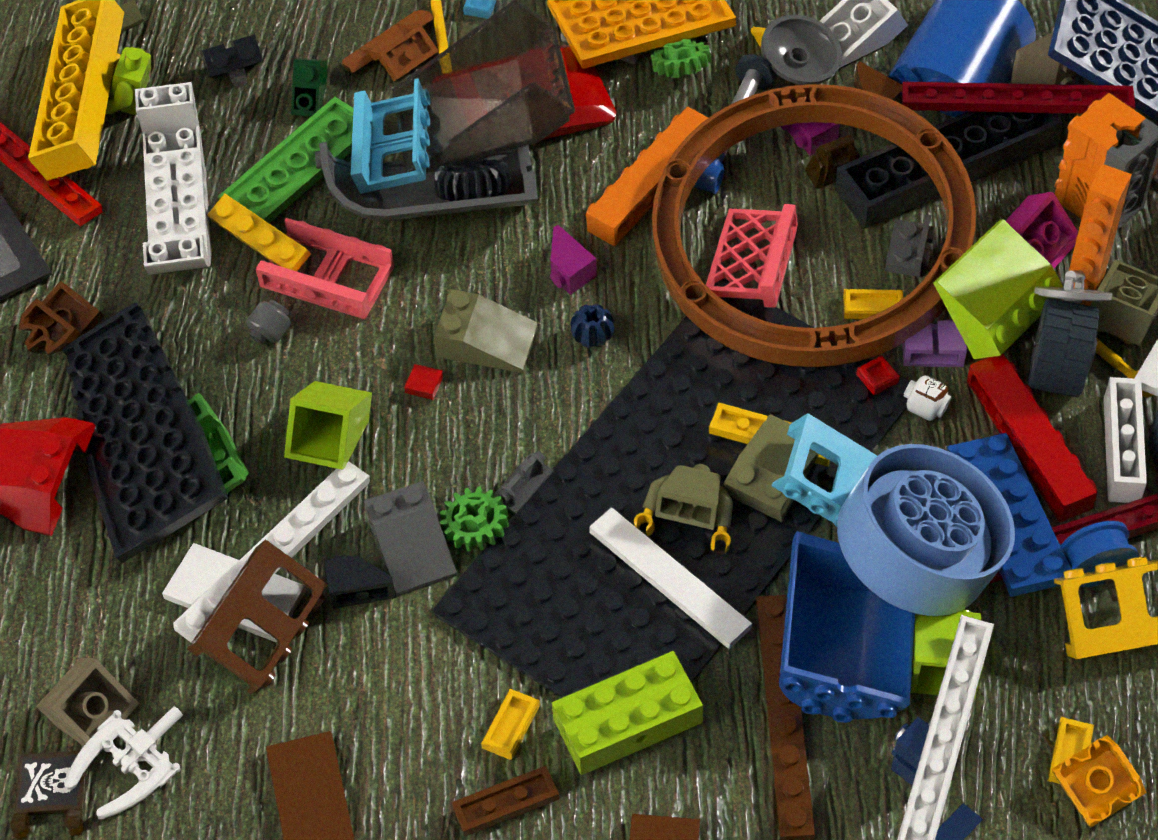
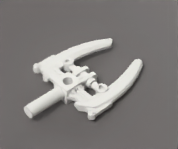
[64,706,183,819]

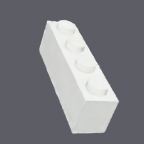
[1104,377,1147,503]

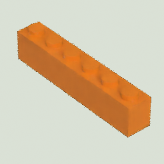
[585,106,708,247]
[1062,164,1132,306]

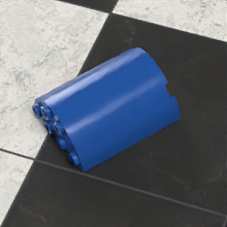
[888,0,1036,117]
[779,531,915,723]

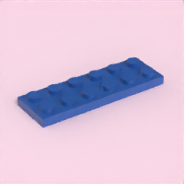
[947,433,1071,597]

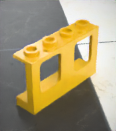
[1054,557,1158,659]

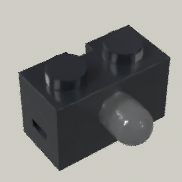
[200,34,263,88]

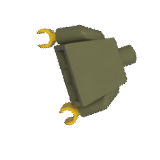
[634,464,733,553]

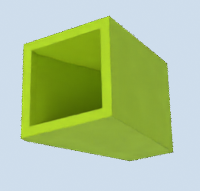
[284,381,372,470]
[910,609,984,699]

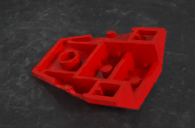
[0,417,96,536]

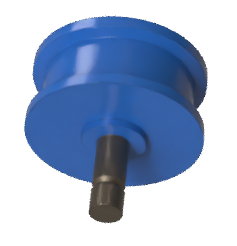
[1060,521,1139,602]

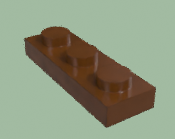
[451,765,559,837]

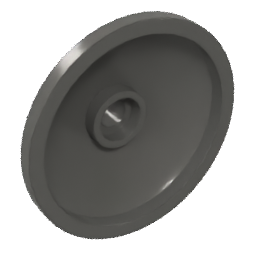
[761,14,842,85]

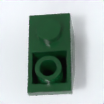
[291,58,328,116]

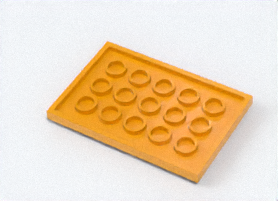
[547,0,736,69]

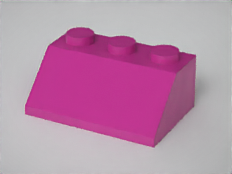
[1006,192,1078,269]

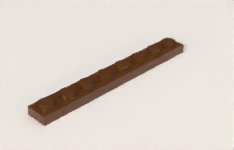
[756,595,815,840]

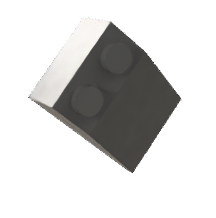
[364,481,457,596]

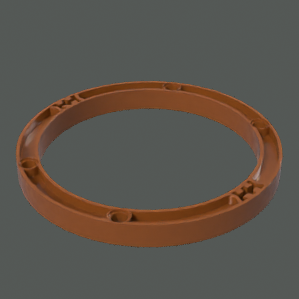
[652,84,976,367]

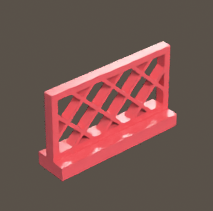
[706,204,798,308]

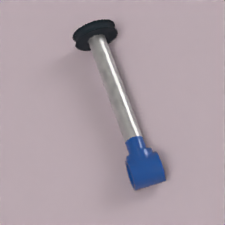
[694,54,777,194]

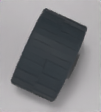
[1027,298,1099,398]

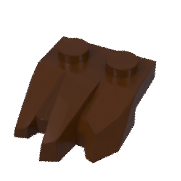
[18,281,105,355]

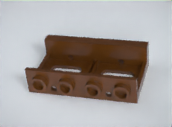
[187,539,328,694]

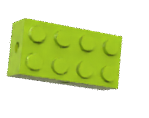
[552,651,703,775]

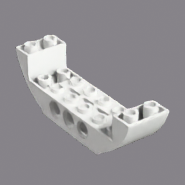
[135,82,212,275]

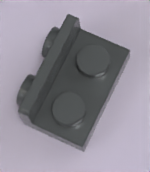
[885,214,935,277]

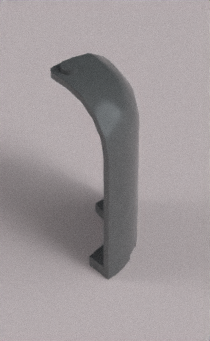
[315,138,538,221]

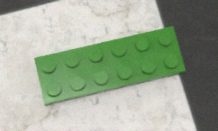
[218,97,354,223]

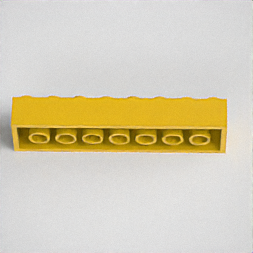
[28,0,124,181]

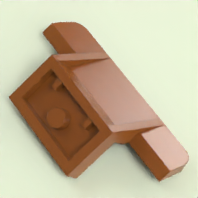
[342,10,438,81]

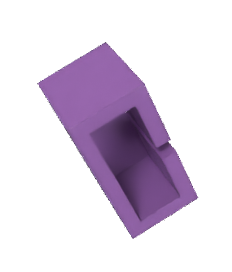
[902,319,967,367]

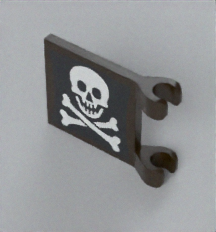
[10,750,87,840]

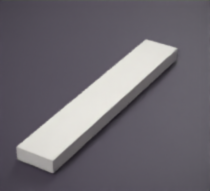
[589,507,752,649]

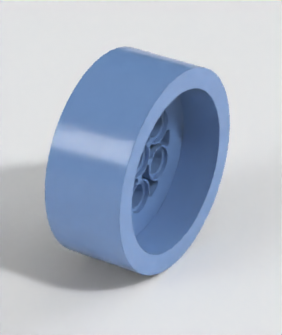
[837,444,1015,616]

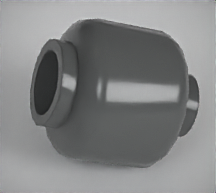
[246,299,291,345]

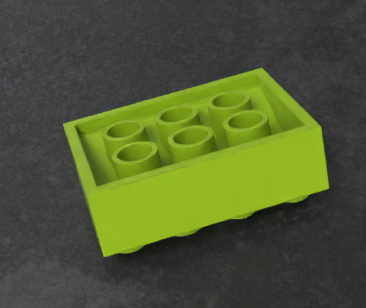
[933,219,1064,359]

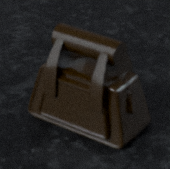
[805,135,860,189]

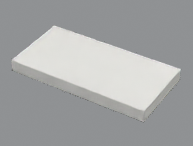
[162,543,306,643]

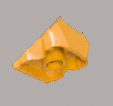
[1051,735,1147,828]

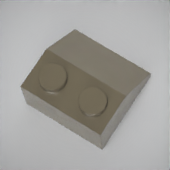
[1010,32,1077,85]
[36,658,140,746]

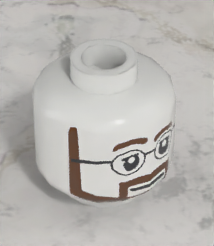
[903,375,952,421]

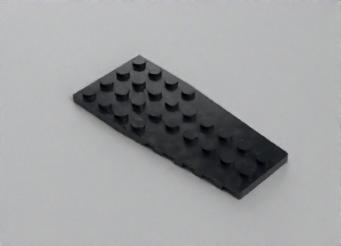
[62,303,229,563]

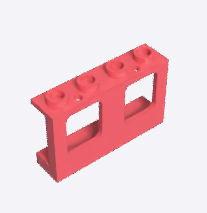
[256,218,394,320]

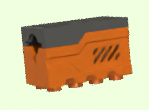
[1054,93,1158,230]

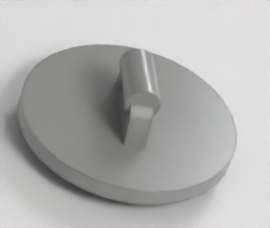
[1034,270,1113,303]

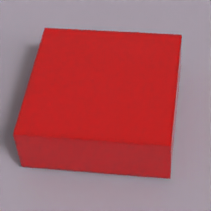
[856,355,900,395]
[404,364,444,400]

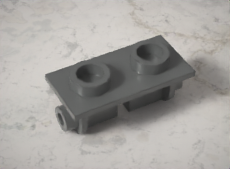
[494,451,553,514]

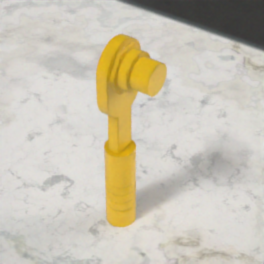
[1095,338,1154,398]

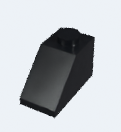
[324,555,396,609]

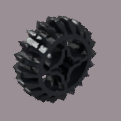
[434,159,511,202]

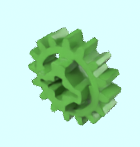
[651,39,711,78]
[440,487,509,551]

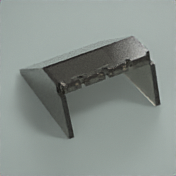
[392,0,575,174]

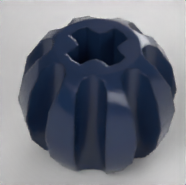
[570,304,615,348]

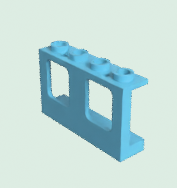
[351,79,431,194]
[772,413,877,527]

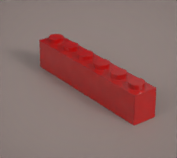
[967,354,1097,523]

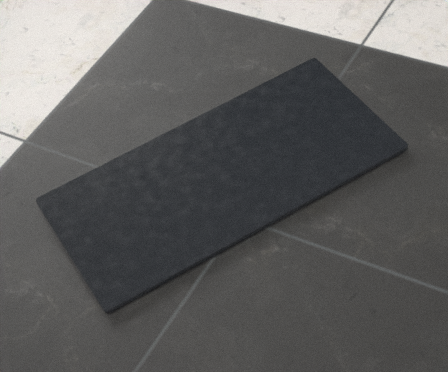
[433,279,910,698]

